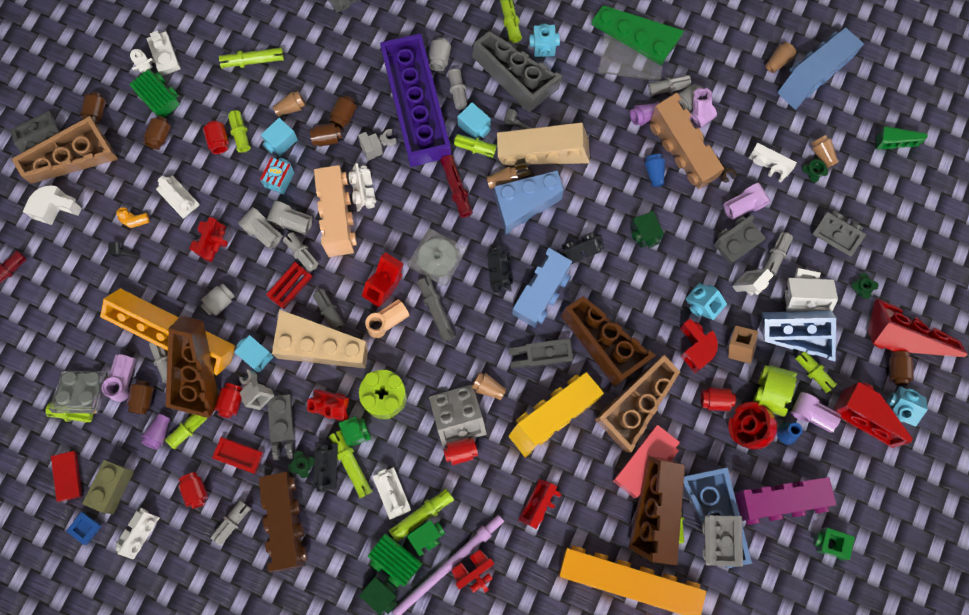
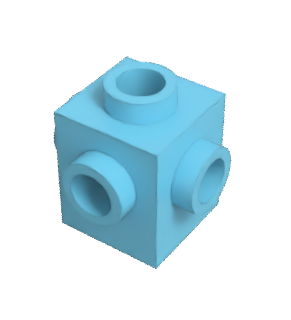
[529,24,560,57]
[686,283,727,320]
[887,386,928,427]

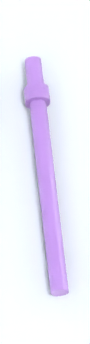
[392,515,504,615]

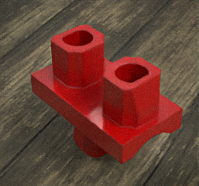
[189,217,228,262]
[307,389,349,421]
[452,550,494,593]

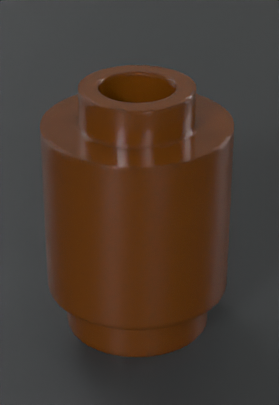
[80,92,106,125]
[329,95,357,129]
[143,116,171,150]
[310,122,342,147]
[889,351,914,386]
[126,381,154,415]

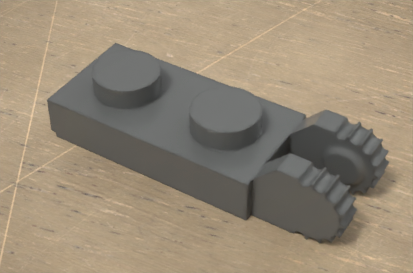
[508,339,574,369]
[268,394,295,461]

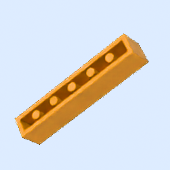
[100,289,235,375]
[558,545,707,615]

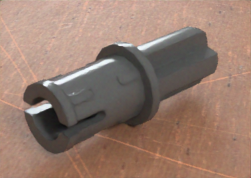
[313,289,345,331]

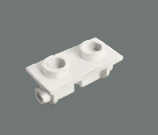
[130,49,154,73]
[348,163,376,212]
[156,175,200,219]
[372,467,411,519]
[115,508,159,559]

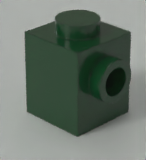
[630,211,664,248]
[359,577,398,615]

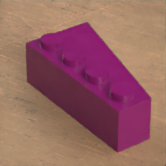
[734,477,836,525]

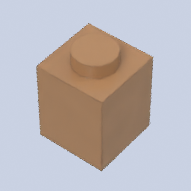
[728,326,758,364]

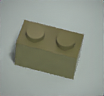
[82,460,134,514]

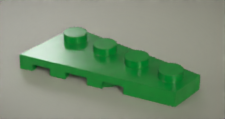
[591,5,684,66]

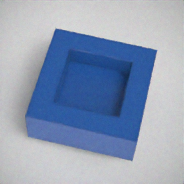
[66,512,102,545]

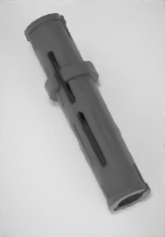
[417,277,456,343]

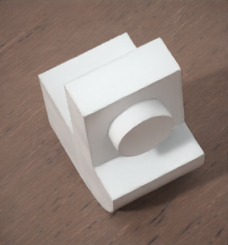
[23,186,82,225]

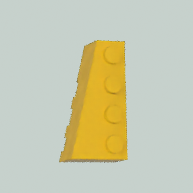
[508,372,604,458]

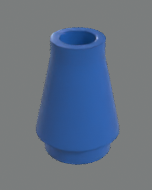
[644,154,665,187]
[777,422,803,445]

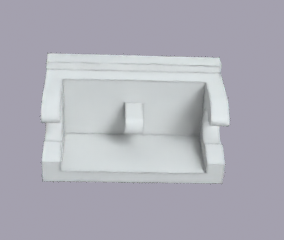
[785,278,838,311]

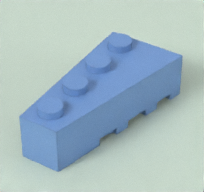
[778,28,864,110]
[683,468,752,568]

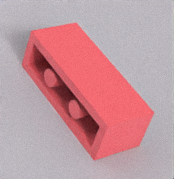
[613,425,680,499]

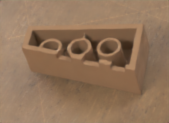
[12,116,118,184]

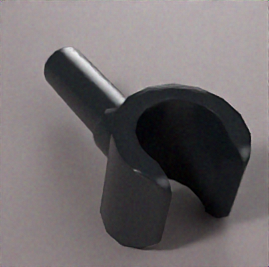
[108,242,140,259]

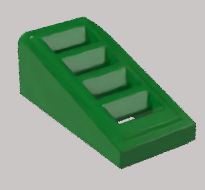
[875,126,928,149]

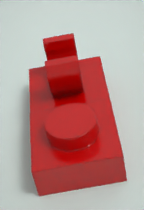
[518,479,561,529]

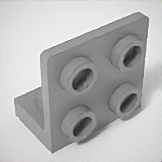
[429,385,487,447]

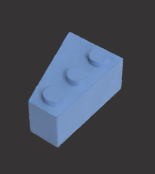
[494,170,564,235]
[512,248,572,328]
[762,310,836,361]

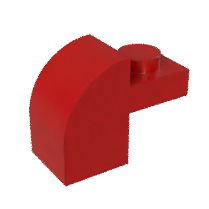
[362,252,404,308]
[680,318,718,373]

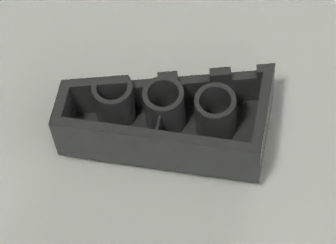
[472,31,563,112]

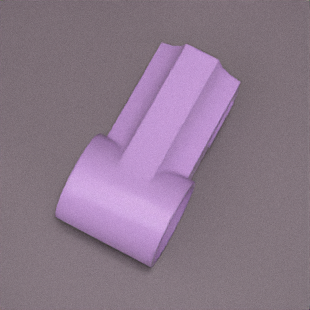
[689,88,717,129]
[723,183,771,221]
[102,354,136,402]
[790,392,841,433]

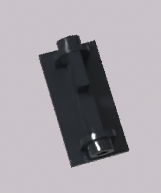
[557,232,604,264]
[487,245,513,293]
[313,442,338,492]

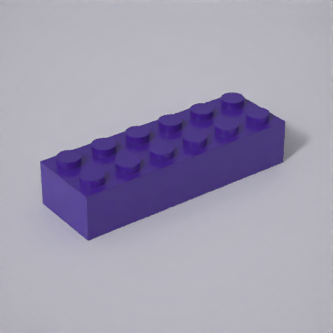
[380,33,451,167]

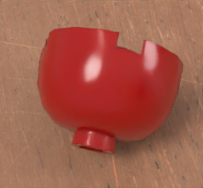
[728,402,777,450]

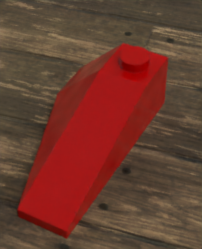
[868,299,968,357]

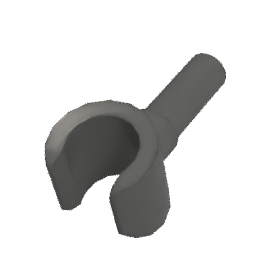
[504,109,531,130]

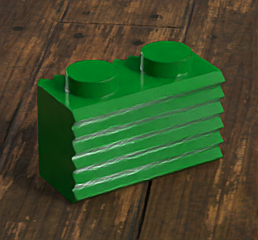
[129,69,180,118]
[367,533,423,587]

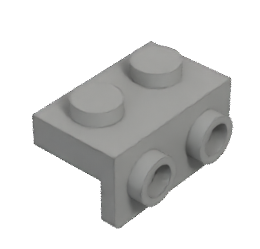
[702,515,743,566]

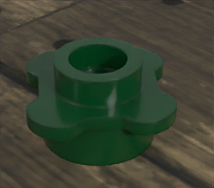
[802,158,829,183]
[851,273,879,299]
[288,451,314,479]

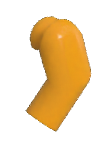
[116,207,150,228]

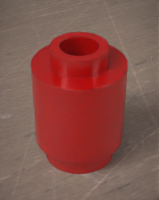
[203,121,229,154]
[215,383,243,418]
[701,388,736,411]
[443,438,478,466]
[178,472,208,509]

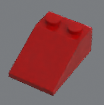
[833,382,913,448]

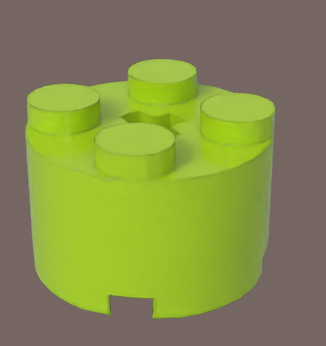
[753,365,797,417]
[359,370,407,419]

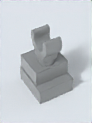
[358,129,397,161]
[240,369,274,410]

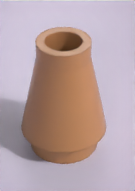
[765,42,796,73]
[273,91,306,117]
[811,135,839,168]
[487,166,519,189]
[471,372,506,400]

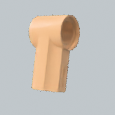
[366,299,409,338]

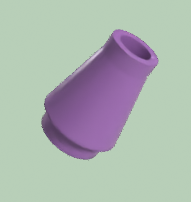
[630,102,659,126]
[141,414,171,450]

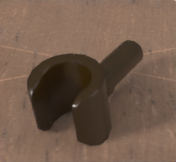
[717,156,737,183]
[514,163,535,178]

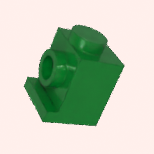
[339,416,371,448]
[407,520,445,556]
[813,528,855,560]

